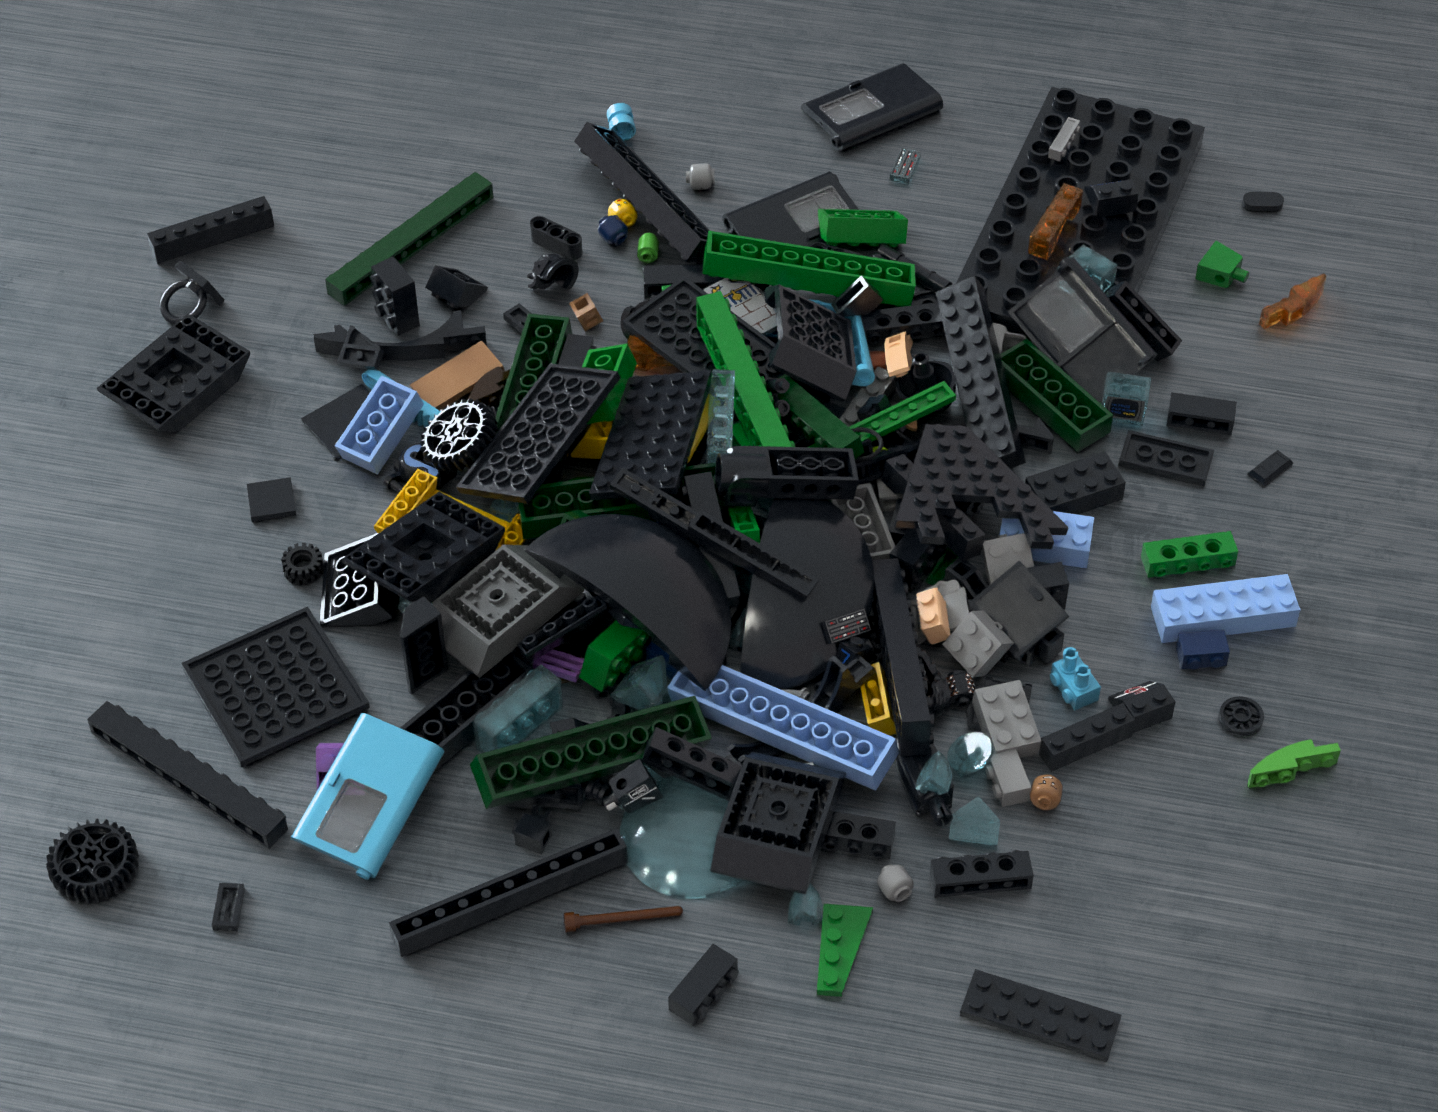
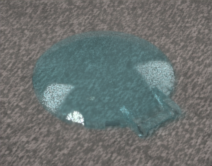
[611,765,744,899]

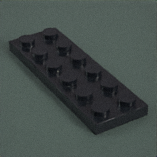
[960,969,1122,1062]

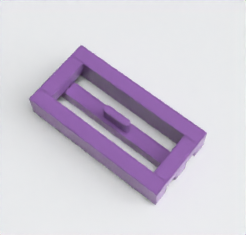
[533,649,584,682]

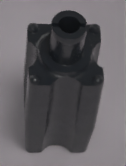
[894,738,954,826]

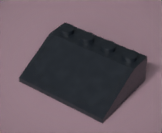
[320,533,394,627]

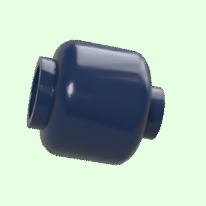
[598,215,628,246]

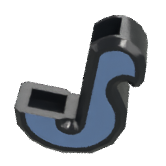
[399,443,442,490]

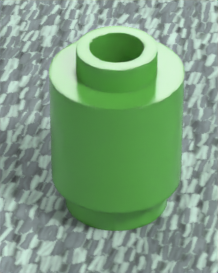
[637,233,659,263]

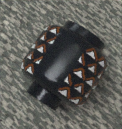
[945,670,975,707]

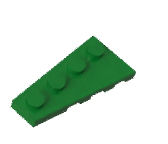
[817,903,873,997]

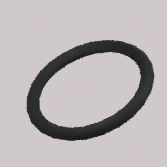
[851,427,883,461]

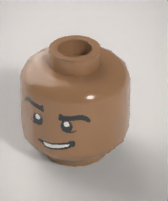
[1030,775,1063,810]

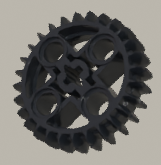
[420,398,499,474]
[46,819,139,904]

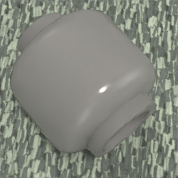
[686,163,715,190]
[877,864,914,902]

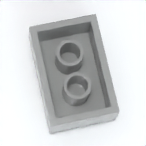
[972,680,1042,758]

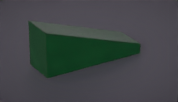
[925,547,959,586]

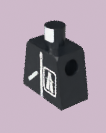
[602,759,663,813]

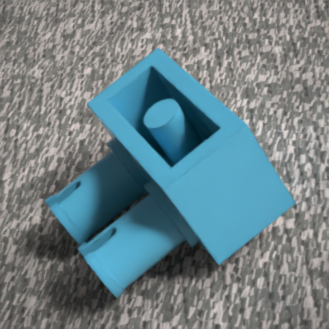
[1050,647,1101,711]

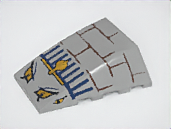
[703,278,777,336]

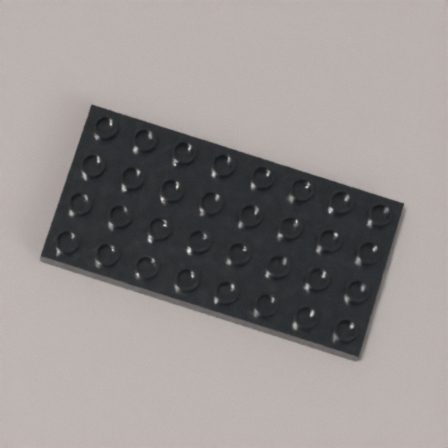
[956,87,1205,350]

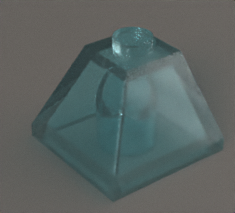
[610,655,668,710]

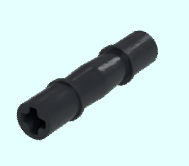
[877,244,952,292]

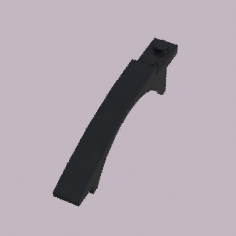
[313,310,487,361]
[725,655,876,766]

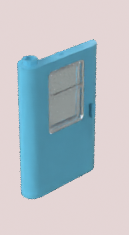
[291,713,444,880]

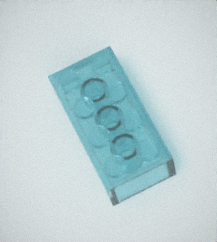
[473,664,563,753]

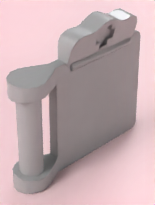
[909,580,970,645]

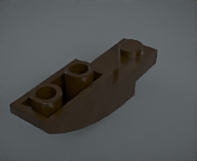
[467,366,510,408]

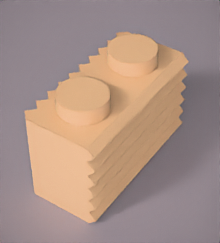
[916,588,950,644]

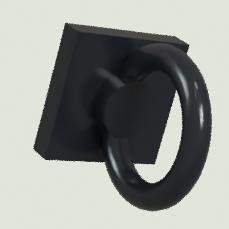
[160,260,225,324]

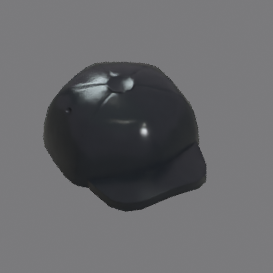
[895,353,956,415]

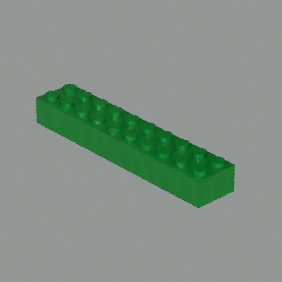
[703,231,916,307]
[696,291,795,447]

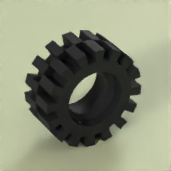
[281,543,324,586]

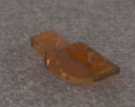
[1259,273,1327,329]

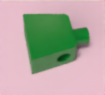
[1195,241,1250,288]

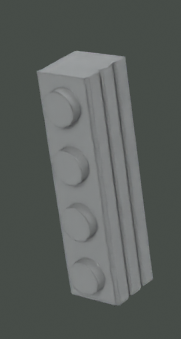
[1048,117,1081,161]

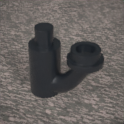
[765,378,790,416]

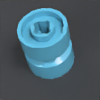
[607,103,636,141]

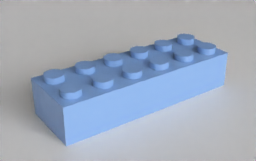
[1151,574,1300,643]

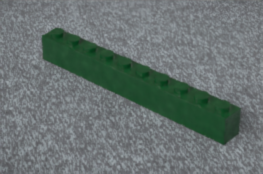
[325,172,494,306]

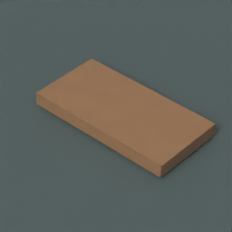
[410,341,505,411]

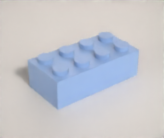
[335,376,424,475]
[1000,511,1094,568]

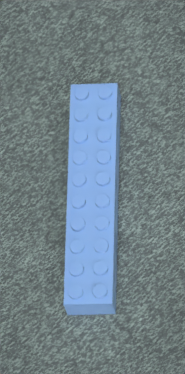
[667,665,899,791]

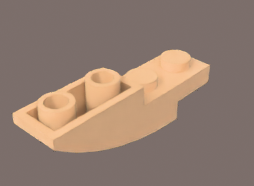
[885,331,913,378]

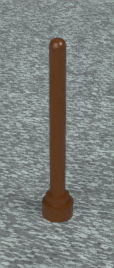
[564,906,683,933]

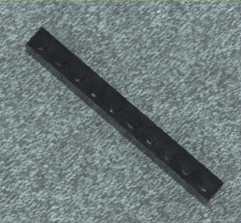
[87,701,288,849]
[389,828,628,957]

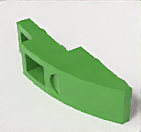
[1247,739,1341,788]

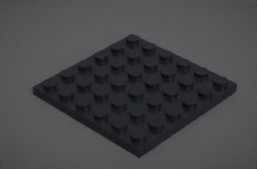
[181,606,370,767]

